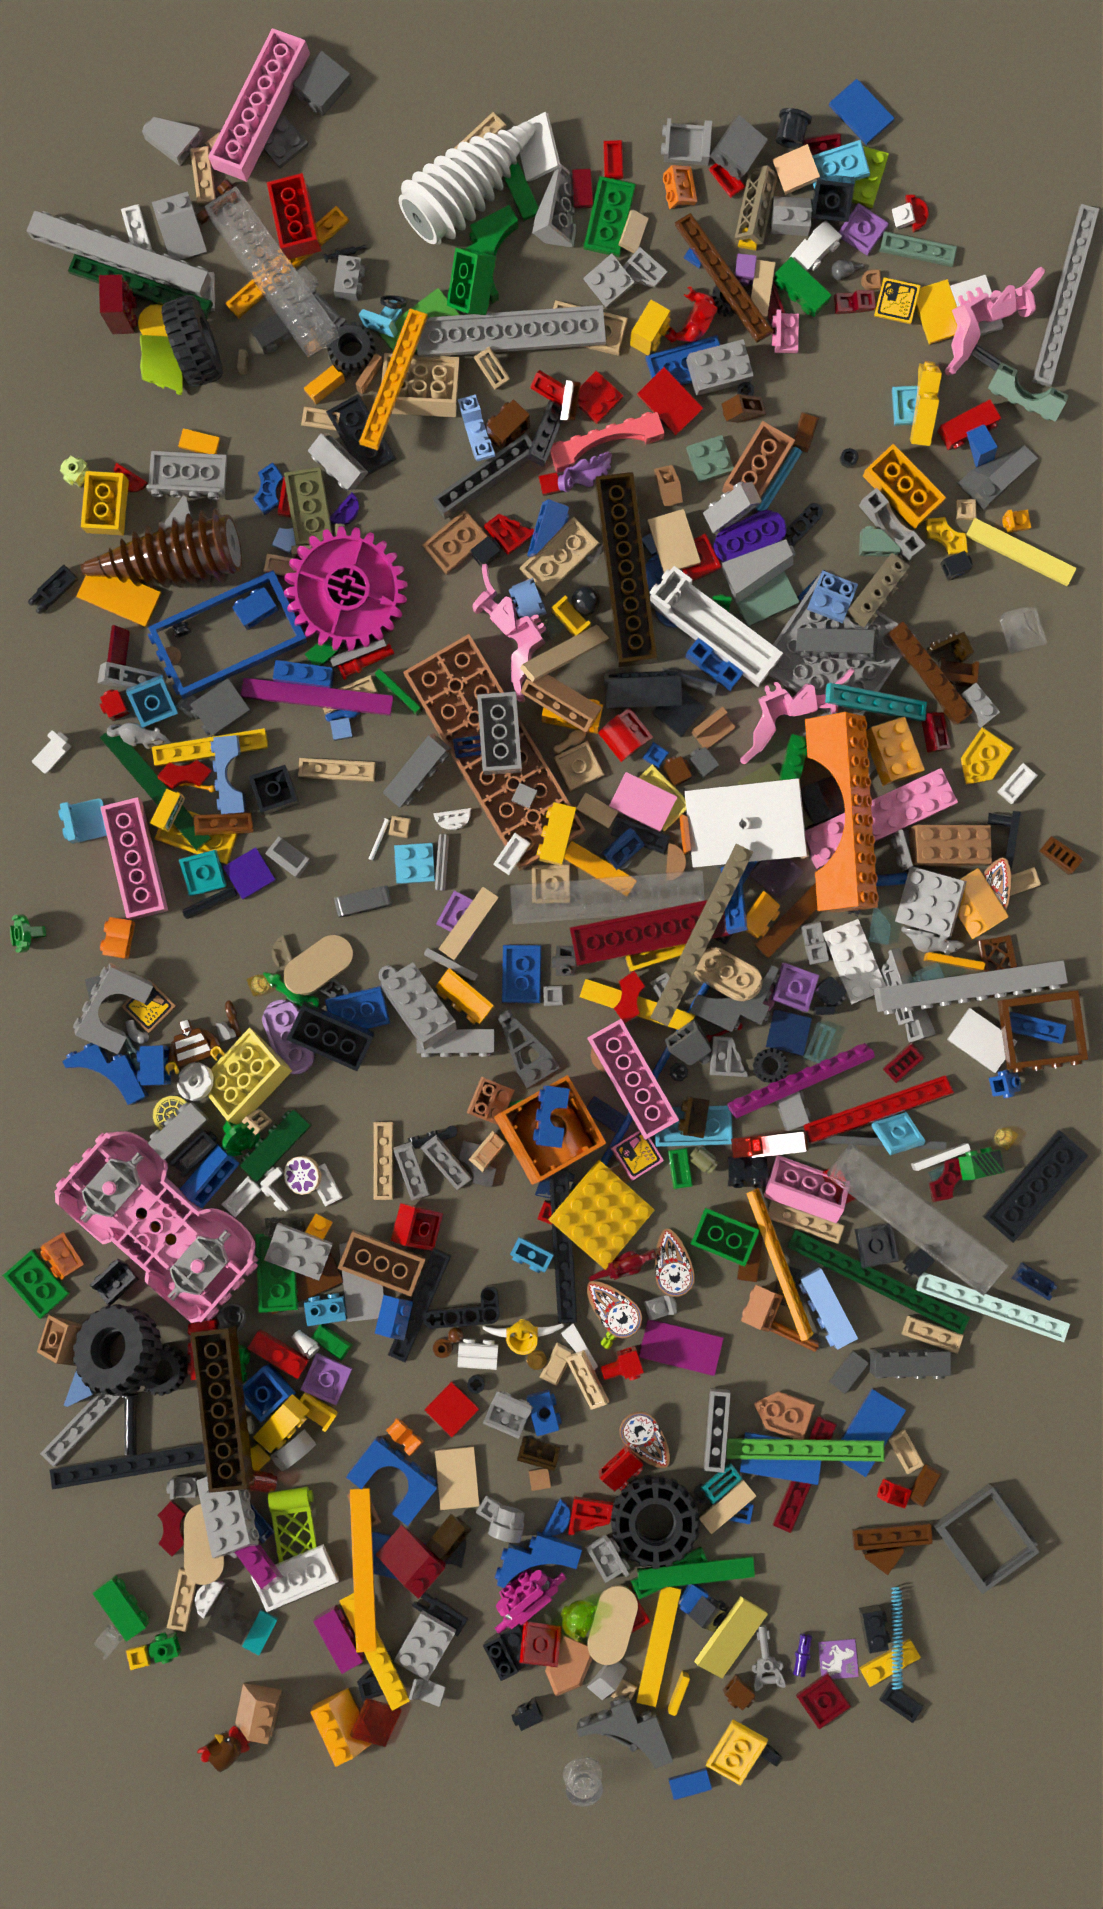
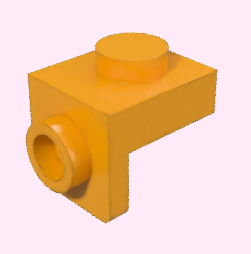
[305,1214,333,1239]

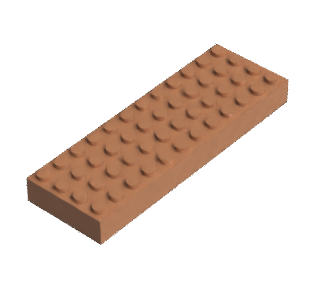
[403,634,586,871]

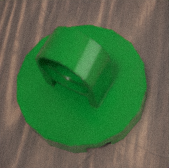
[10,914,47,953]
[222,1121,260,1156]

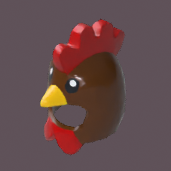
[197,1726,250,1772]

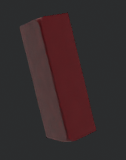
[803,133,842,156]
[107,625,130,666]
[921,712,951,753]

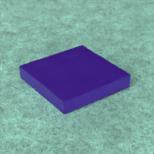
[223,847,276,900]

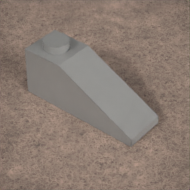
[98,662,162,689]

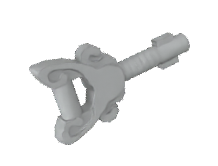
[752,1625,786,1691]

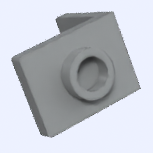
[409,1678,446,1707]

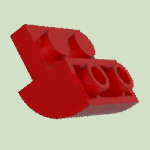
[598,708,653,762]

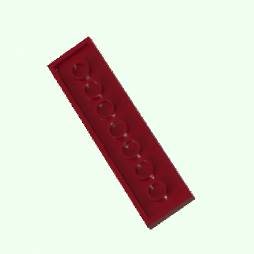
[569,900,729,966]

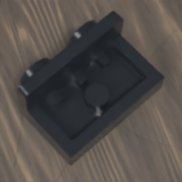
[728,1157,768,1189]
[90,1259,139,1306]

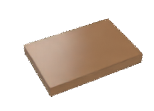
[422,509,489,575]

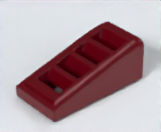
[883,1042,925,1083]

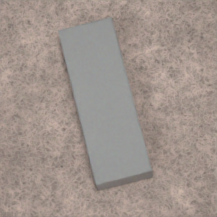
[330,639,386,666]
[424,948,479,982]
[421,1135,472,1190]
[393,1142,430,1201]

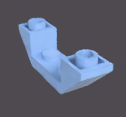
[458,394,495,461]

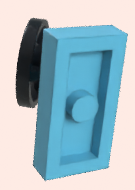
[359,295,407,337]

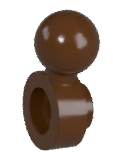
[433,1327,464,1358]

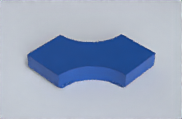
[253,462,284,515]

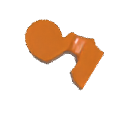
[386,1418,425,1456]

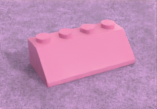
[764,1155,850,1223]

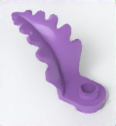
[558,451,612,492]

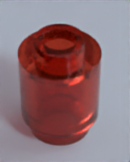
[249,1470,277,1493]

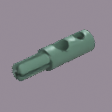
[124,1036,140,1070]

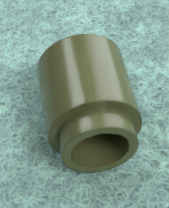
[690,1146,719,1174]

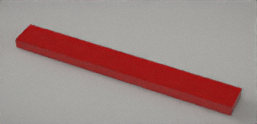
[803,1075,954,1144]

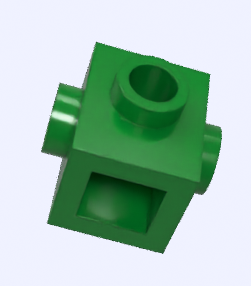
[149,1632,182,1664]

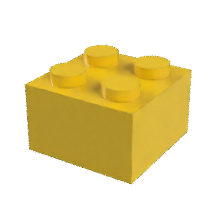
[630,300,671,355]

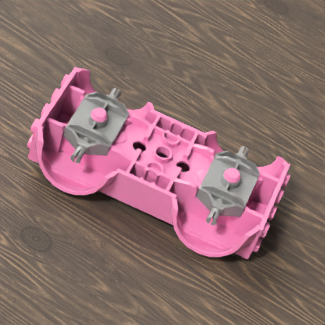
[54,1131,259,1323]

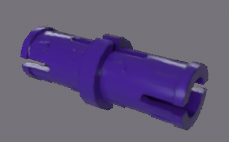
[793,1634,813,1677]

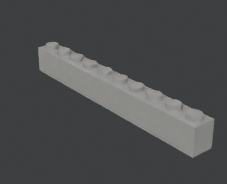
[27,211,212,298]
[874,960,1068,1015]

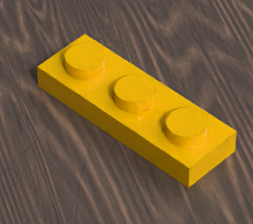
[859,1639,921,1687]

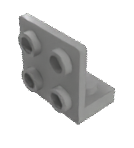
[891,829,921,871]

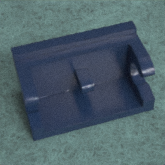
[1011,1262,1057,1301]

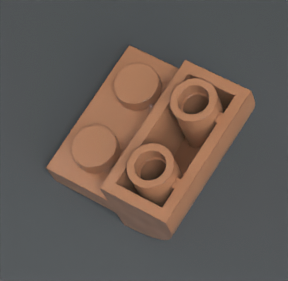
[467,1077,514,1125]

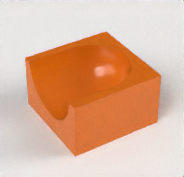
[494,1075,606,1184]

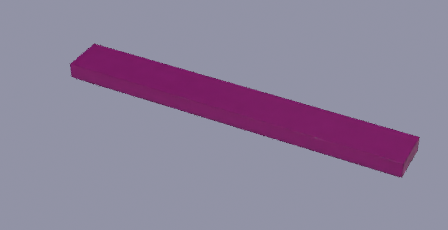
[241,678,394,716]

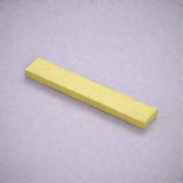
[966,518,1076,586]

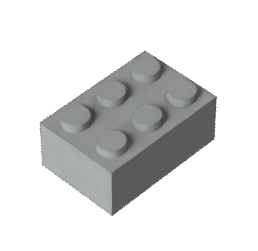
[686,339,753,396]

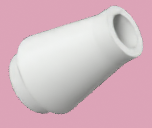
[291,1330,320,1359]

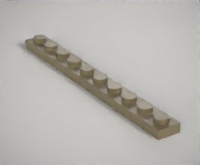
[650,843,753,1026]

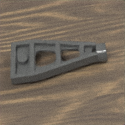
[497,1009,559,1088]

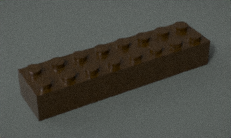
[191,1326,254,1493]

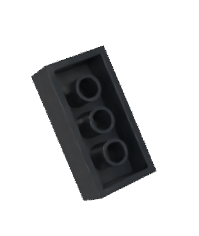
[286,1001,374,1072]

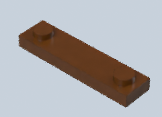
[852,1523,933,1551]

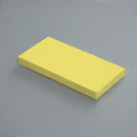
[694,1596,768,1678]

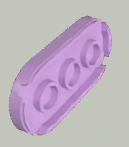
[262,1000,315,1074]

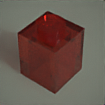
[731,1135,764,1158]

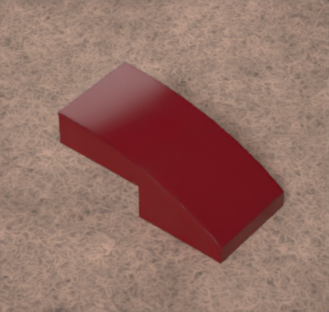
[834,290,876,314]

